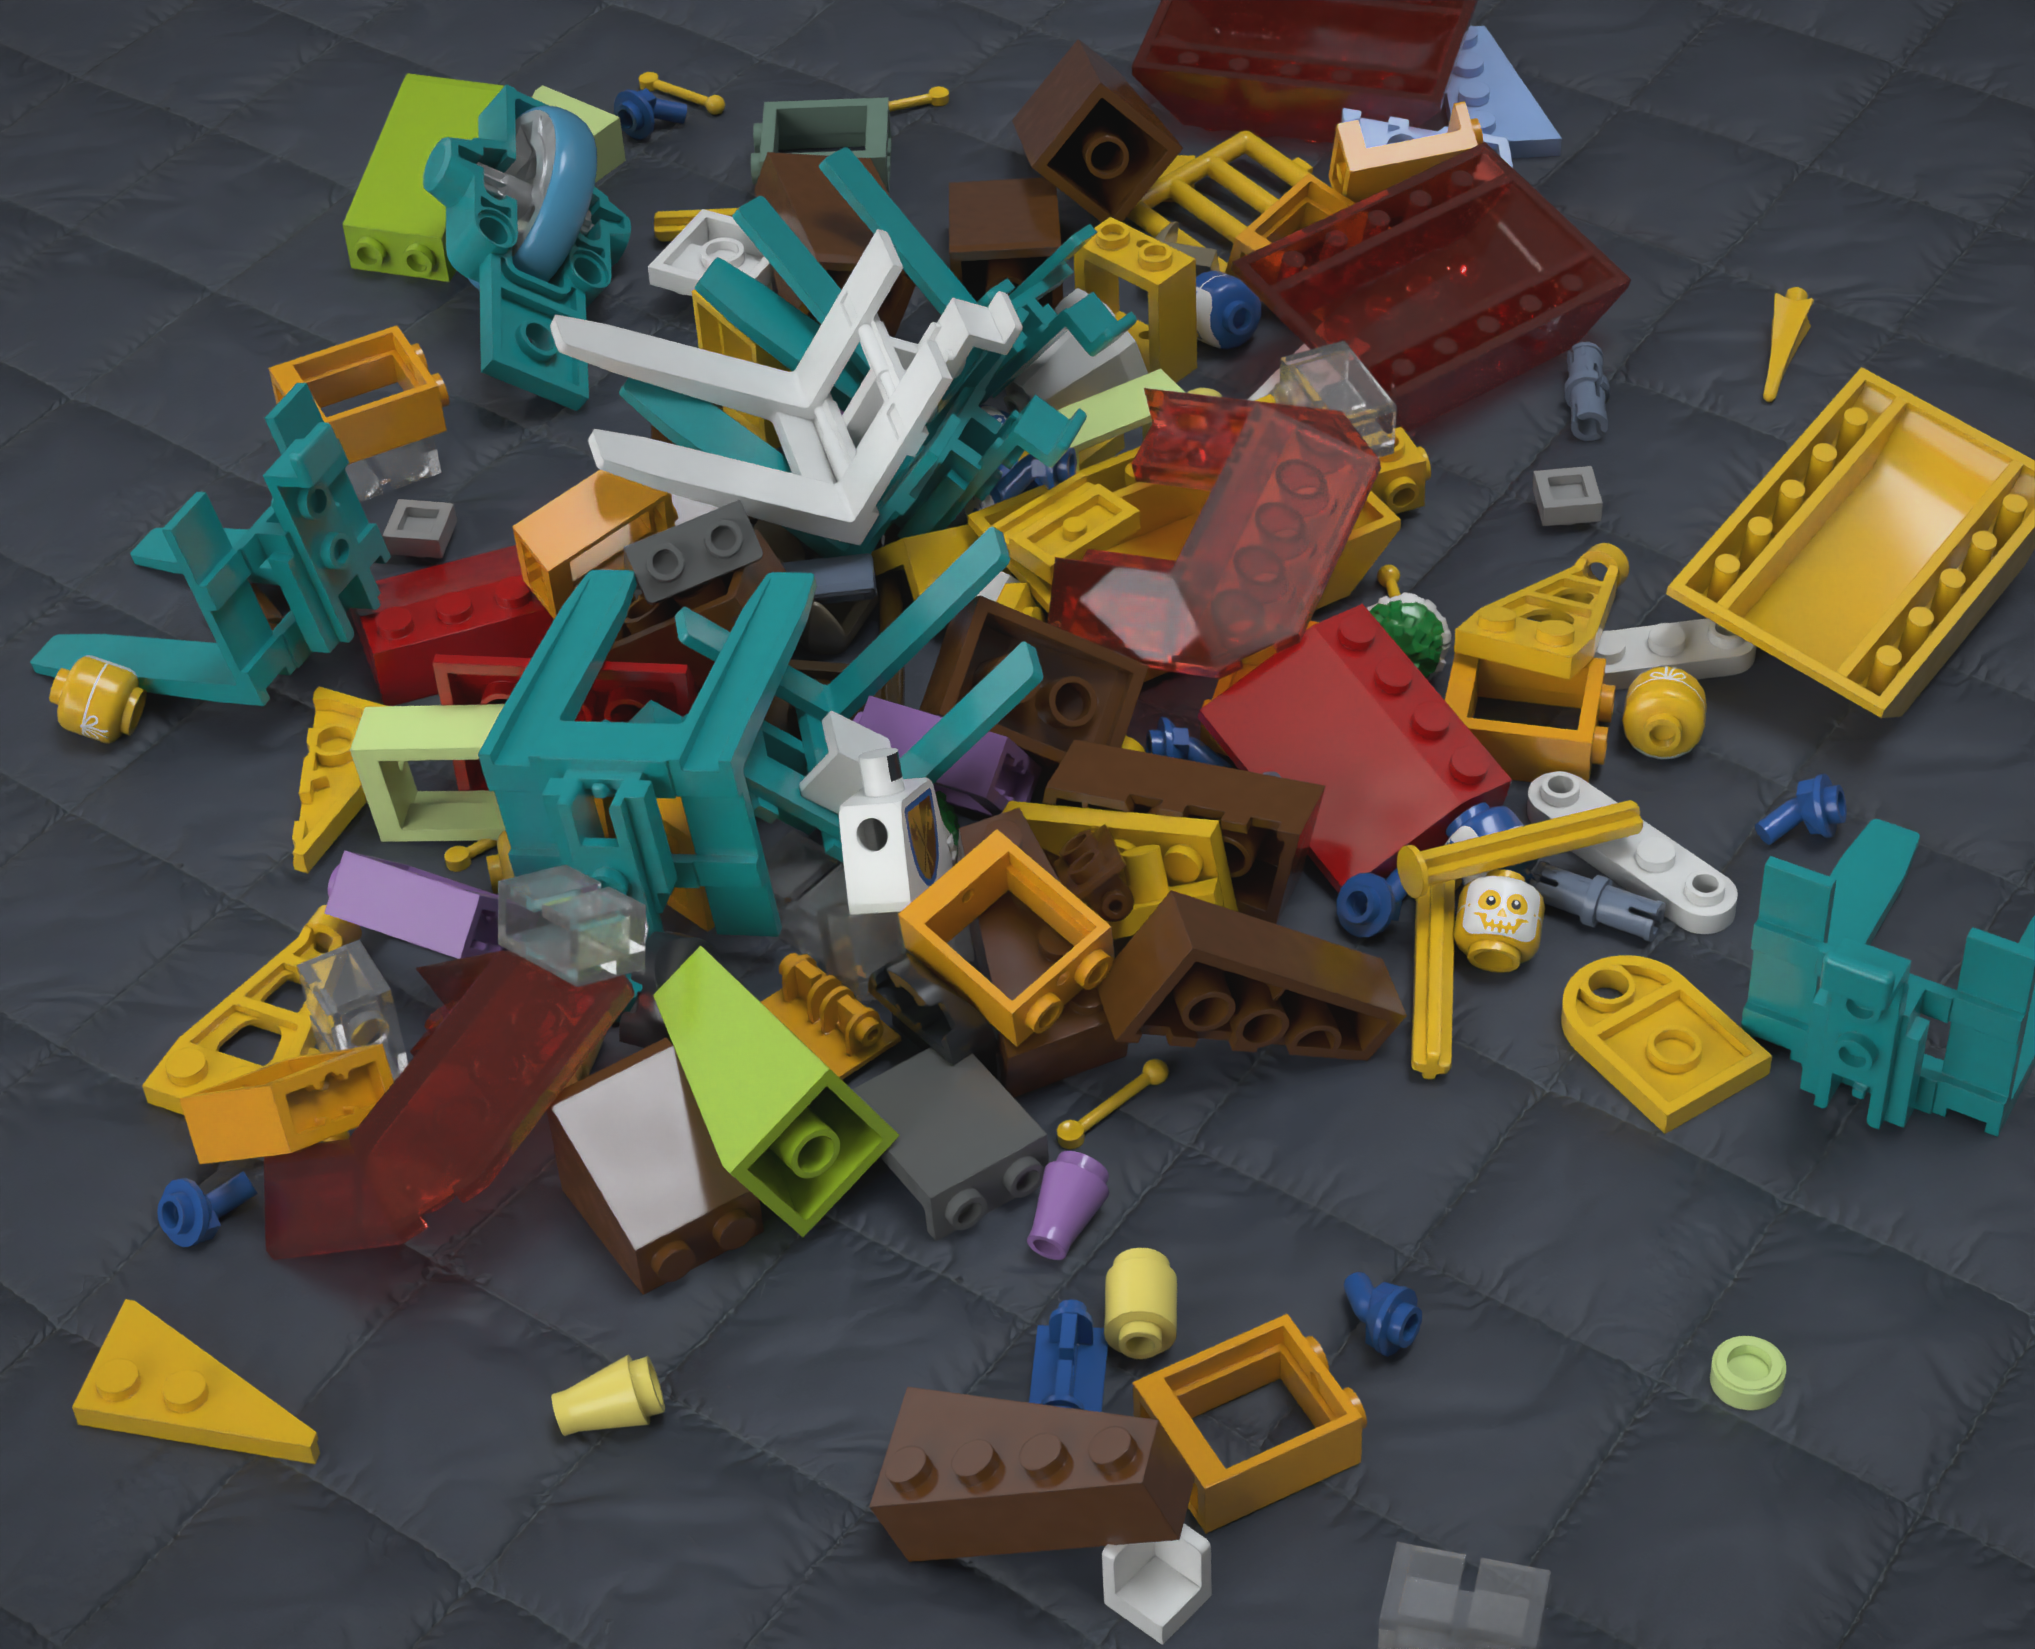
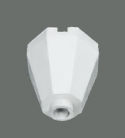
[1004,288,1148,414]

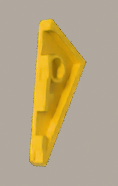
[292,686,385,874]
[1001,801,1238,912]
[72,1299,320,1464]

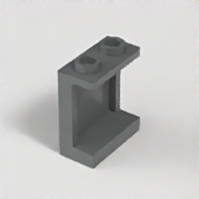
[624,500,763,605]
[852,1047,1049,1241]

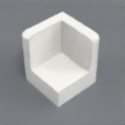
[799,711,891,814]
[1102,1524,1212,1645]

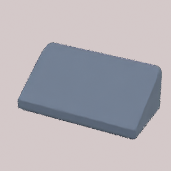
[781,553,877,605]

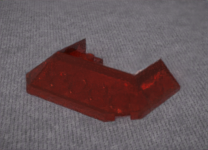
[1048,388,1381,679]
[264,948,635,1260]

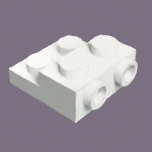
[648,209,778,296]

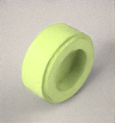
[1710,1336,1786,1410]

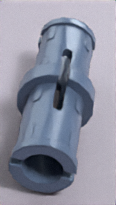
[1564,342,1610,441]
[1529,861,1666,942]

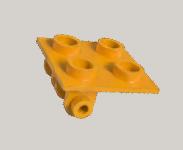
[761,953,901,1080]

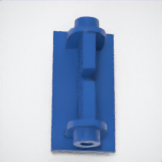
[1029,1299,1108,1412]

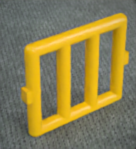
[1127,131,1324,273]

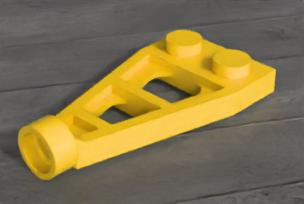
[1454,543,1629,680]
[142,905,362,1115]

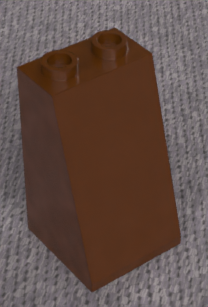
[1012,39,1183,222]
[754,152,916,338]
[949,177,1064,310]

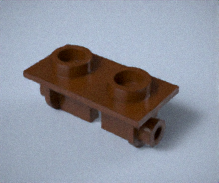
[1053,824,1134,922]

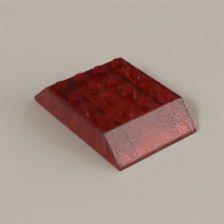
[1131,0,1479,143]
[1231,142,1631,432]

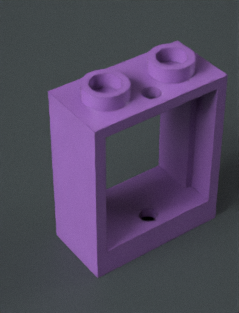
[853,696,1042,817]
[324,850,538,970]

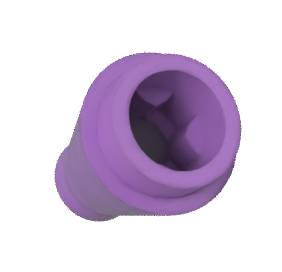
[1027,1151,1109,1260]

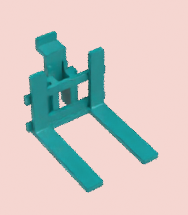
[732,147,1137,406]
[602,527,1043,863]

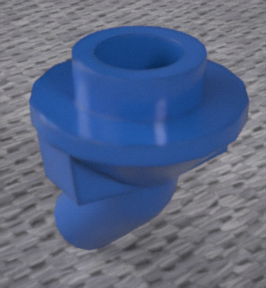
[614,88,687,140]
[996,447,1077,499]
[1145,717,1233,768]
[1755,774,1847,845]
[1337,869,1407,938]
[157,1171,258,1247]
[1343,1272,1422,1357]

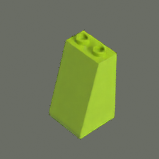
[342,73,504,282]
[653,946,900,1237]

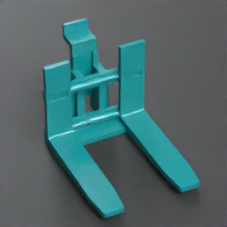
[619,257,1087,558]
[30,383,391,706]
[478,570,817,1023]
[1741,819,2035,1137]

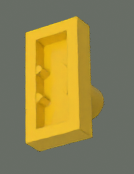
[1088,844,1224,939]

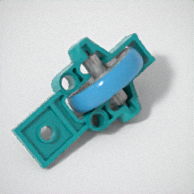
[423,84,631,411]

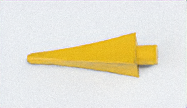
[1763,287,1814,402]

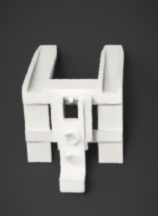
[550,229,1023,545]

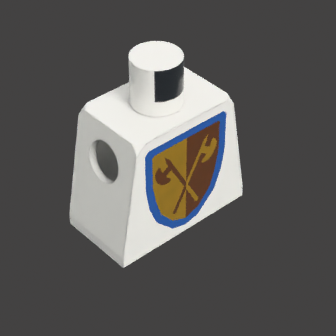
[838,748,953,915]

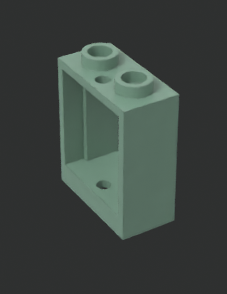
[751,97,892,196]

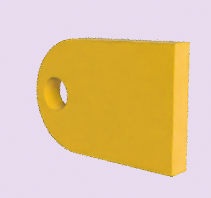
[1561,955,1772,1134]

